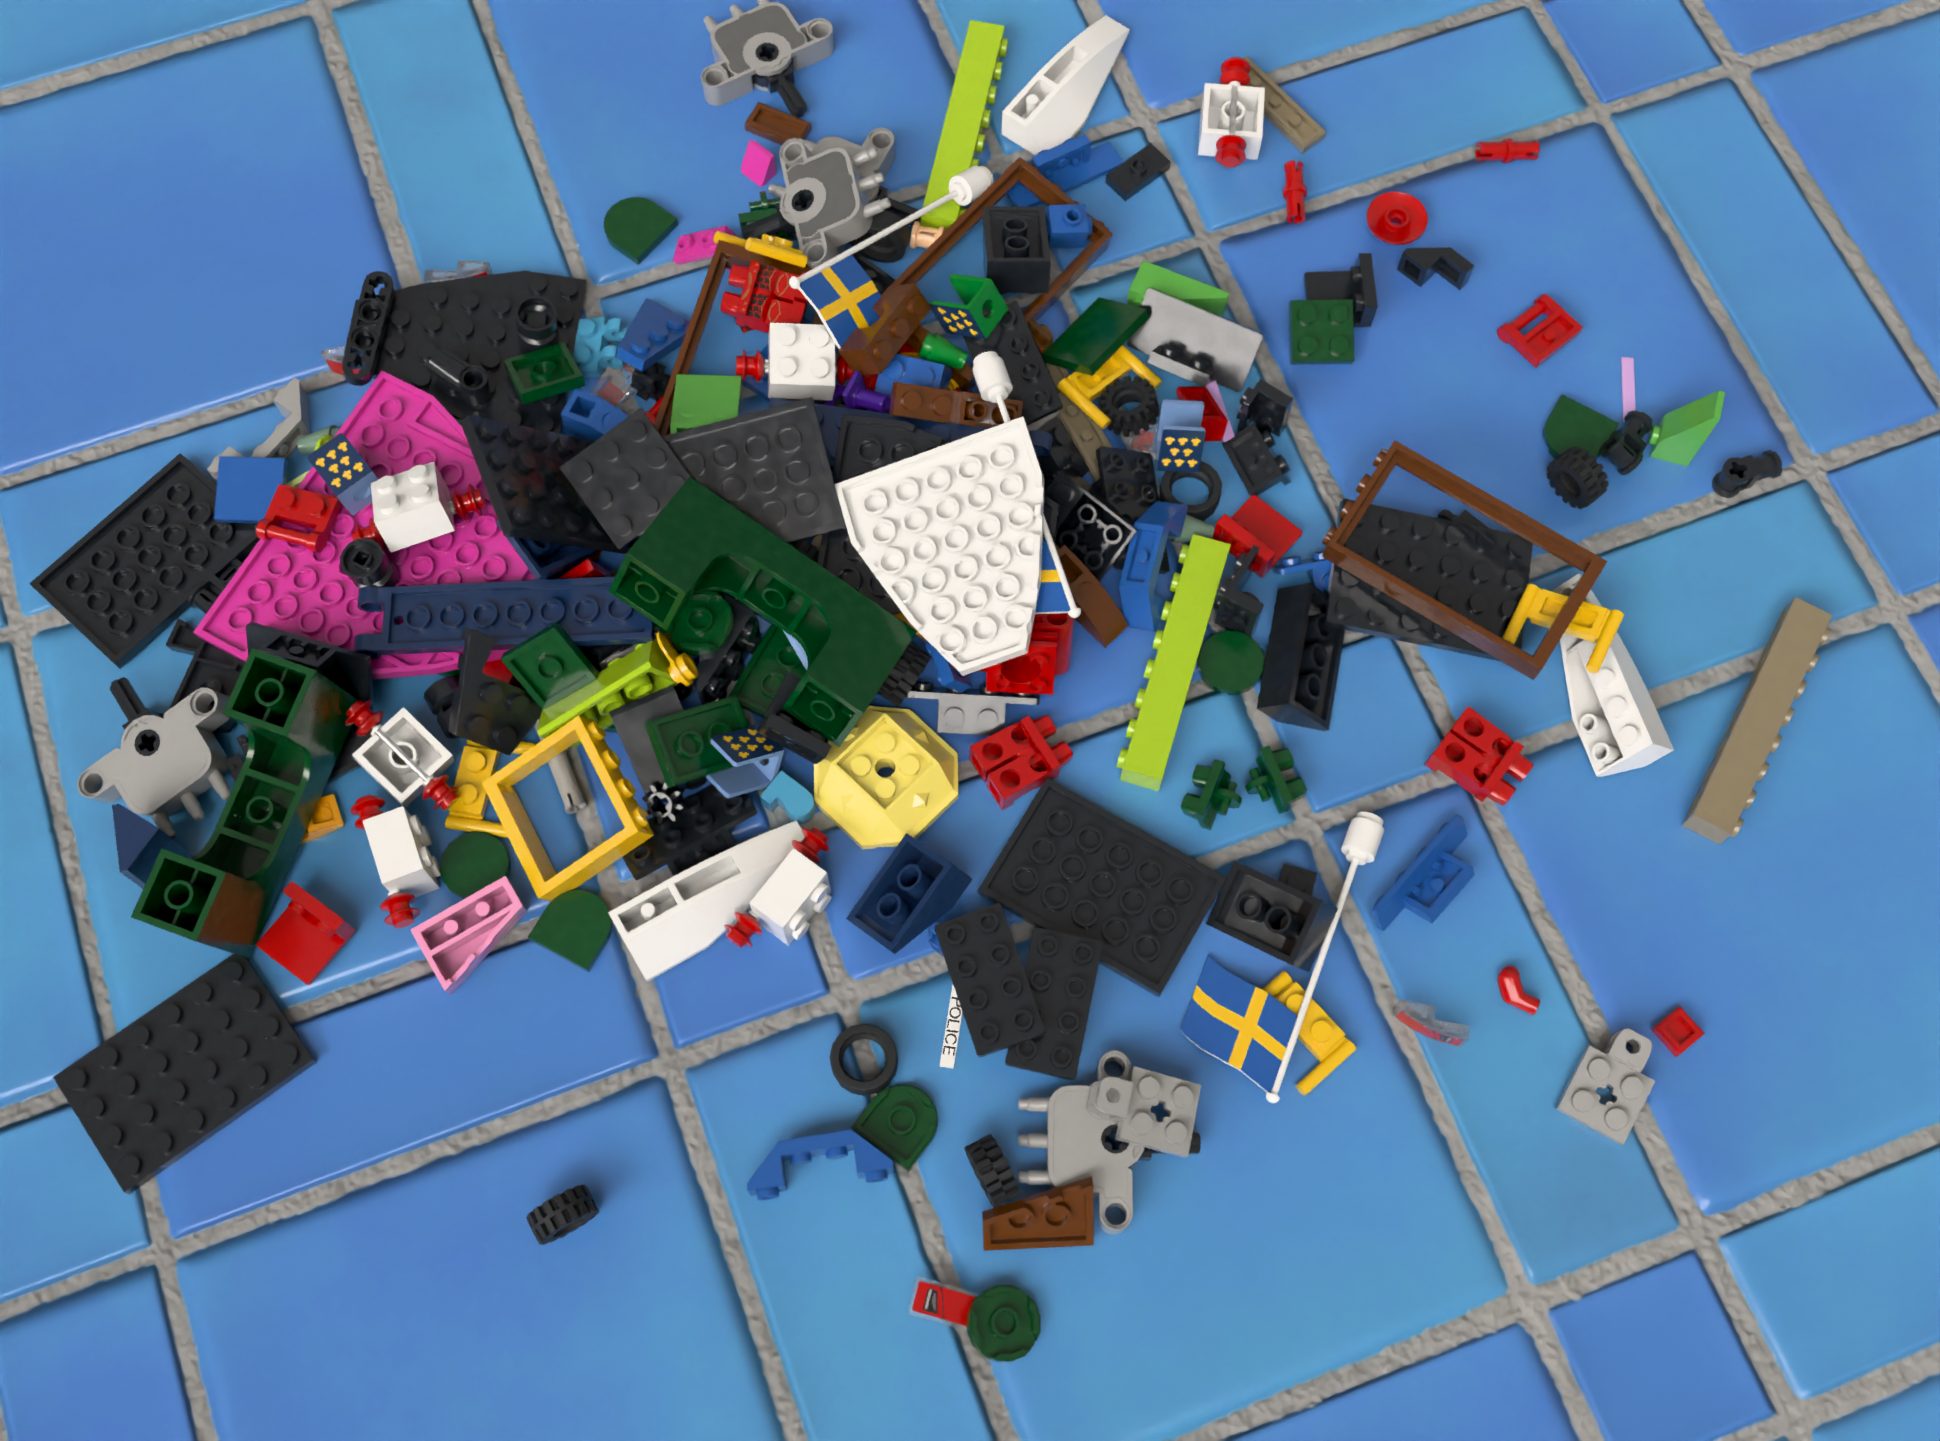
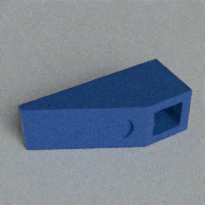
[561,389,629,441]

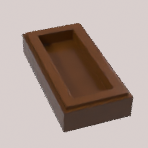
[745,102,812,145]

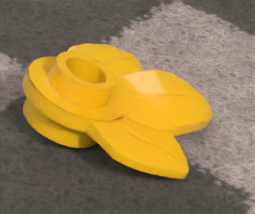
[656,632,698,686]

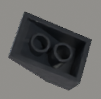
[982,207,1051,294]
[1206,861,1338,972]

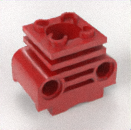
[979,600,1075,695]

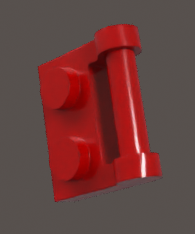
[1497,294,1583,368]
[256,484,343,553]

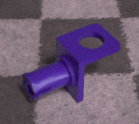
[824,371,891,413]

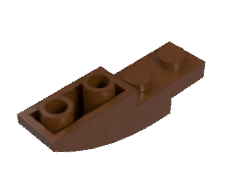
[889,382,1023,428]
[1055,544,1129,648]

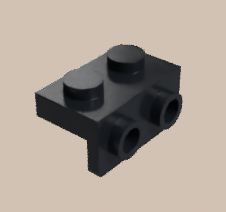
[1037,416,1090,490]

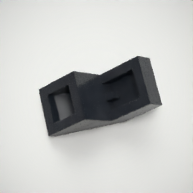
[1397,247,1475,290]

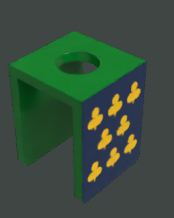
[929,274,1009,339]

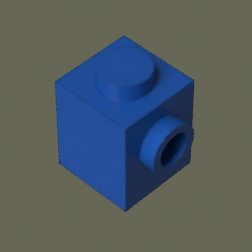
[1045,204,1093,248]

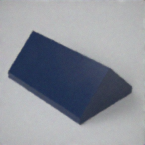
[112,804,192,889]

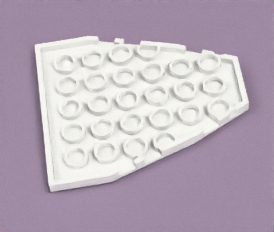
[835,416,1045,676]

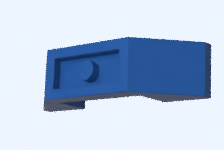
[1119,501,1188,632]
[747,1130,895,1200]

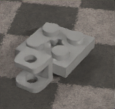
[1555,1028,1655,1145]
[1086,1066,1201,1158]

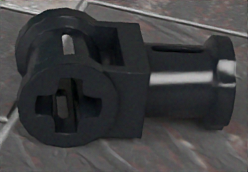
[1599,410,1653,475]
[1712,450,1782,498]
[186,558,242,614]

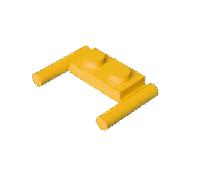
[713,231,808,268]
[1057,345,1163,430]
[1502,584,1624,673]
[445,740,536,838]
[1262,971,1356,1096]

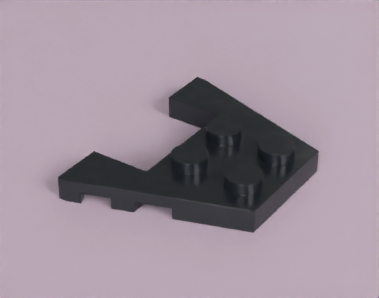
[159,619,245,734]
[448,626,542,756]

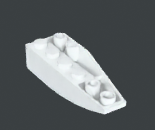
[1002,15,1130,155]
[1552,574,1674,777]
[608,821,804,982]

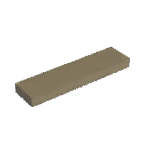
[1243,56,1326,154]

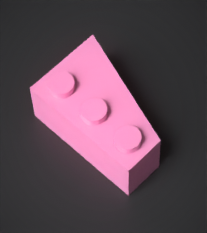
[411,876,527,995]

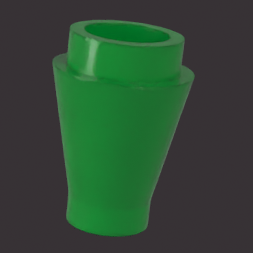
[918,332,968,370]

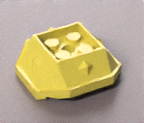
[814,706,958,850]

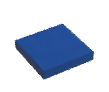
[214,456,288,523]

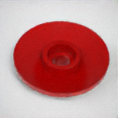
[1366,191,1428,245]

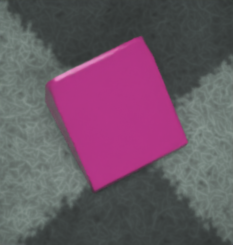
[741,139,776,187]

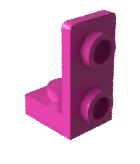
[673,225,738,272]

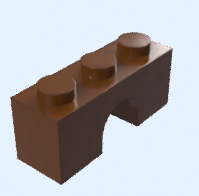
[838,283,931,375]

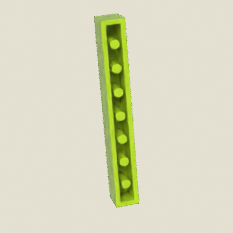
[921,20,1009,230]
[1116,534,1231,791]

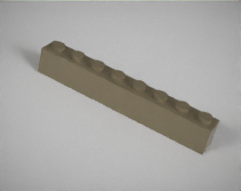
[1682,597,1832,845]

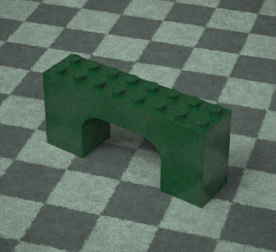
[608,477,917,747]
[131,648,359,958]

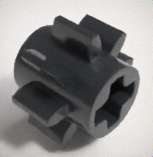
[630,362,671,401]
[642,782,688,824]

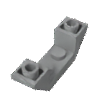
[207,377,311,482]

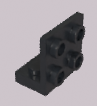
[1304,253,1378,327]
[1214,545,1264,637]
[756,673,832,764]

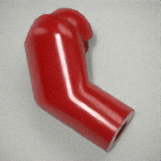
[1497,966,1540,1015]

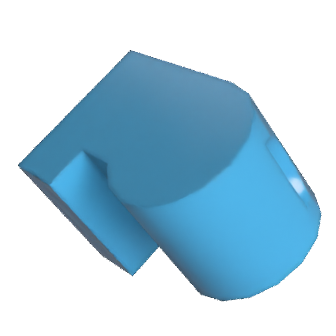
[760,770,815,824]

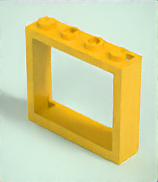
[482,715,654,901]

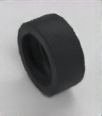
[850,210,910,263]
[1159,461,1222,521]
[830,1024,898,1096]

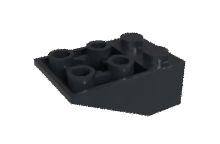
[1044,470,1138,582]
[697,592,762,705]

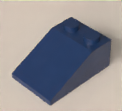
[496,521,596,580]
[846,833,972,954]

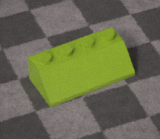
[537,640,678,748]

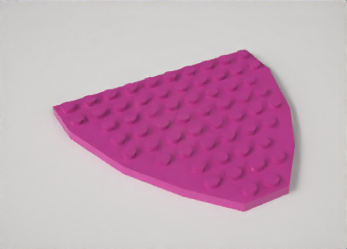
[193,371,538,679]

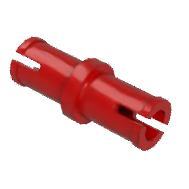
[1475,138,1540,163]
[1283,160,1307,224]

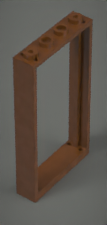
[880,157,1113,392]
[654,240,824,436]
[1322,440,1608,680]

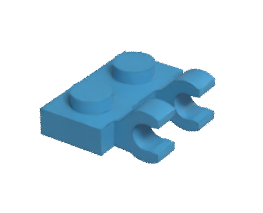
[573,316,628,379]

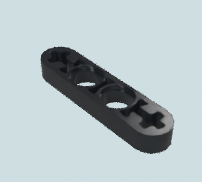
[342,271,395,386]

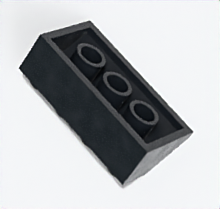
[1257,583,1345,731]

